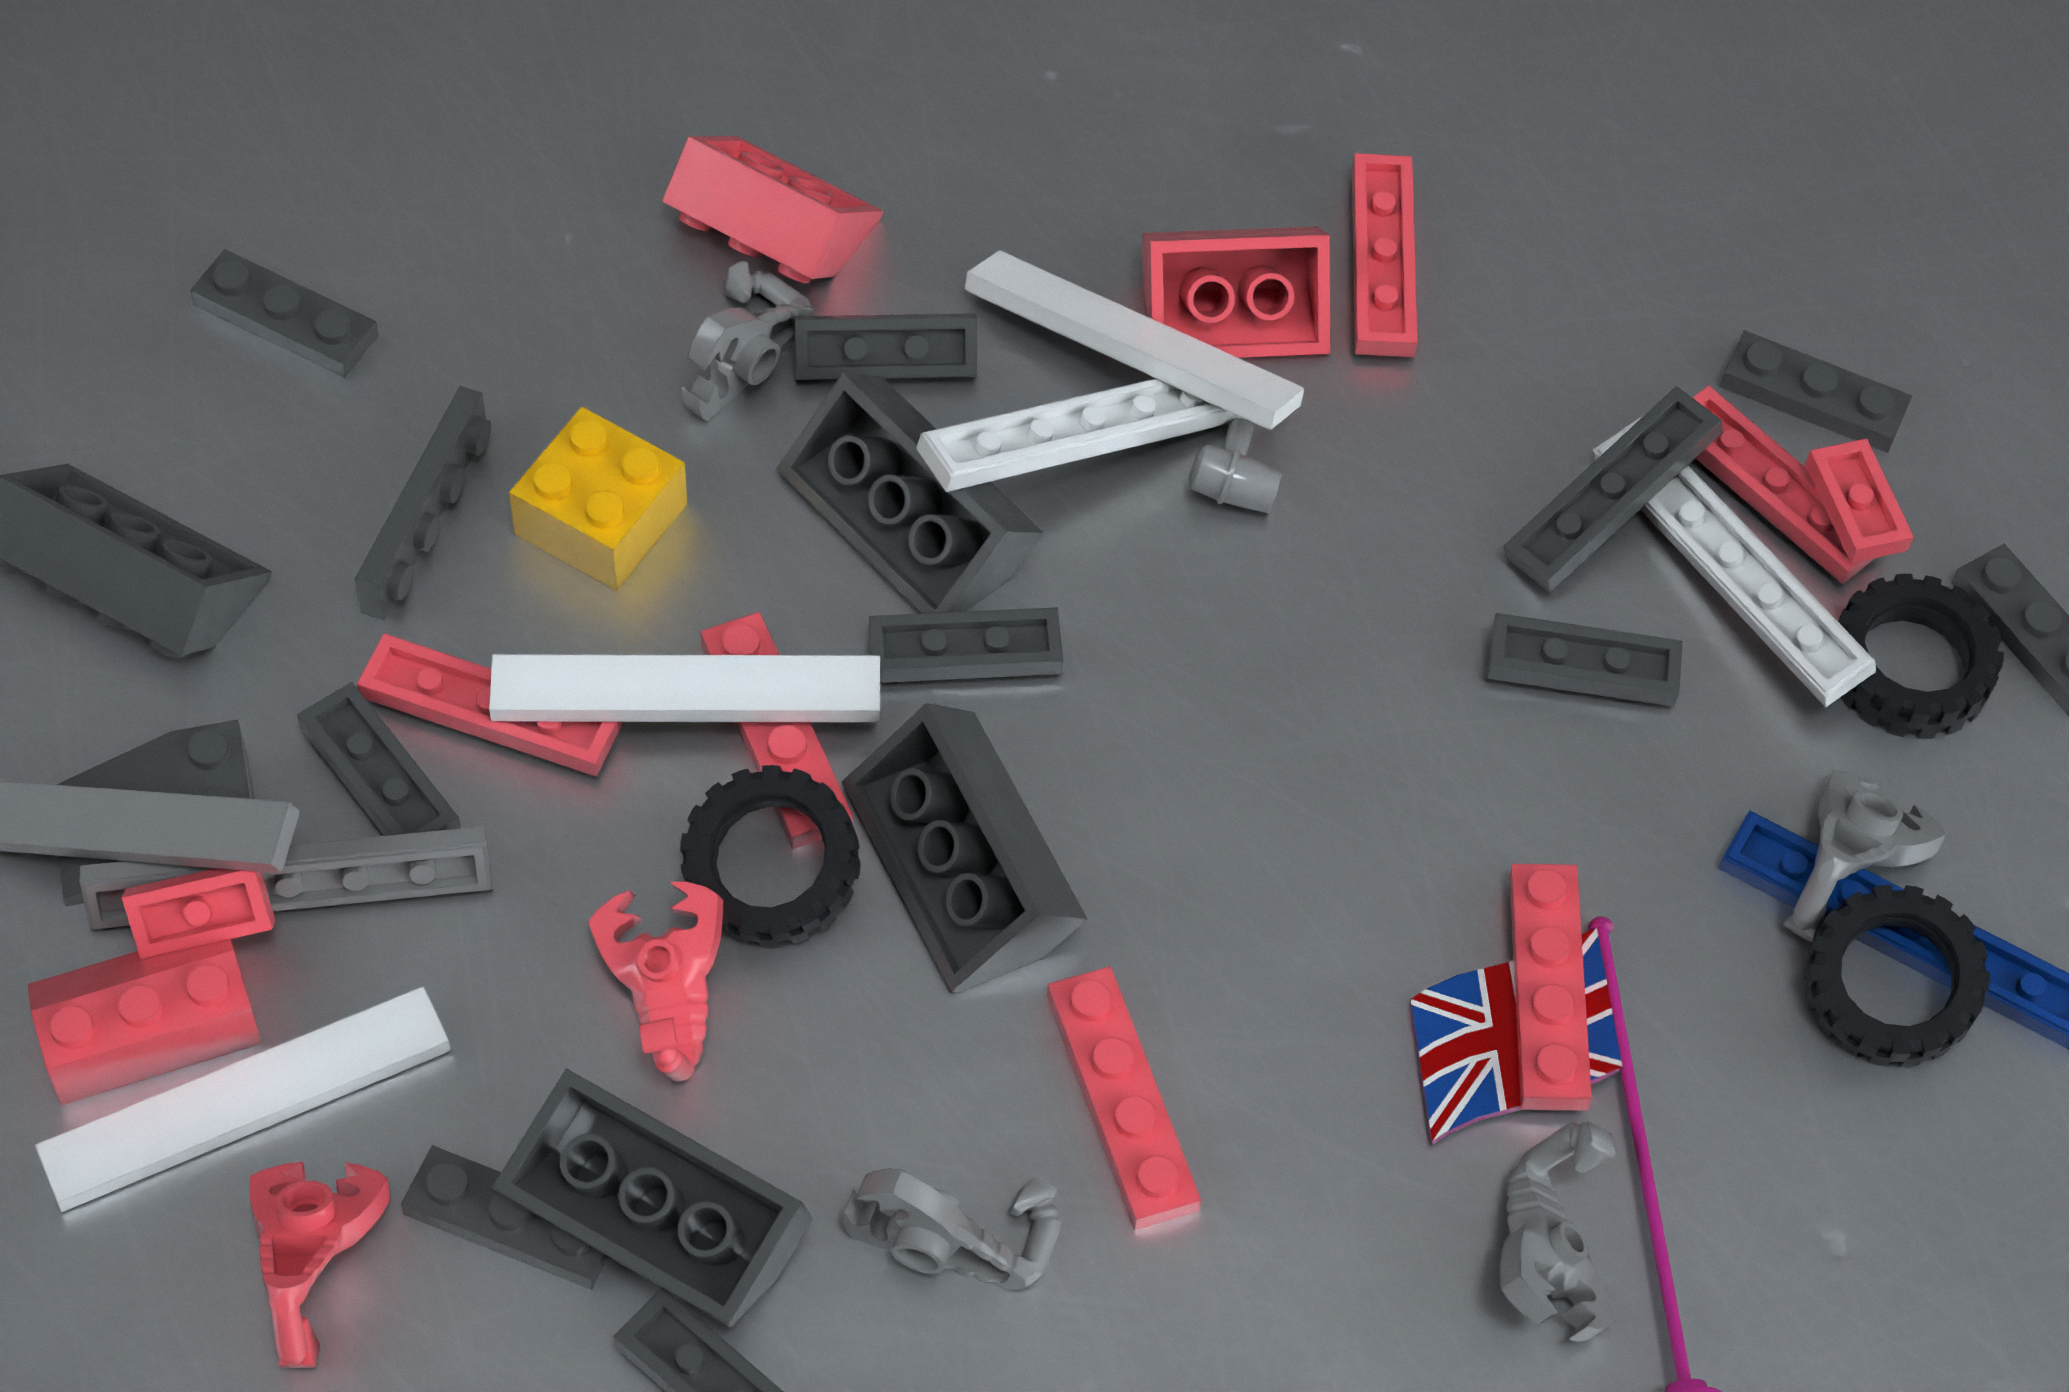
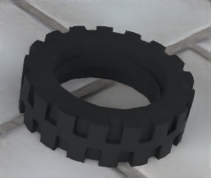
[1838,574,2004,739]
[680,765,861,948]
[1804,885,1990,1067]

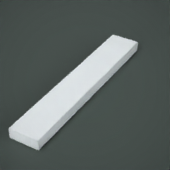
[965,250,1304,430]
[916,379,1244,492]
[1593,417,1876,707]
[489,654,880,722]
[35,986,451,1212]

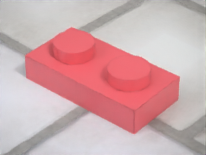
[1805,438,1914,563]
[122,868,276,960]

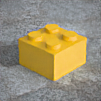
[509,406,687,591]

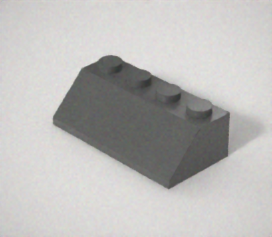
[776,373,1044,613]
[0,464,272,658]
[842,703,1088,993]
[492,1068,814,1328]

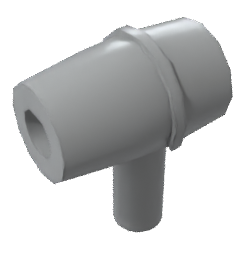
[1189,418,1282,513]

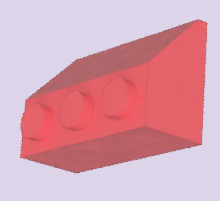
[662,136,884,283]
[1142,226,1330,358]
[28,939,262,1105]

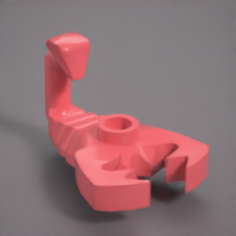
[588,881,723,1082]
[250,1162,391,1368]

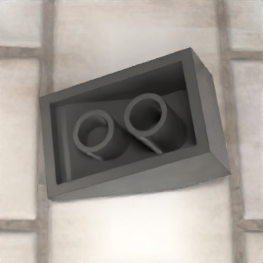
[56,720,255,906]

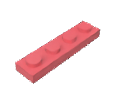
[1352,153,1417,357]
[1693,385,1875,584]
[700,612,853,850]
[357,633,622,777]
[1509,864,1592,1111]
[1047,966,1201,1230]

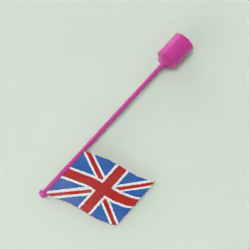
[1410,916,1721,1392]

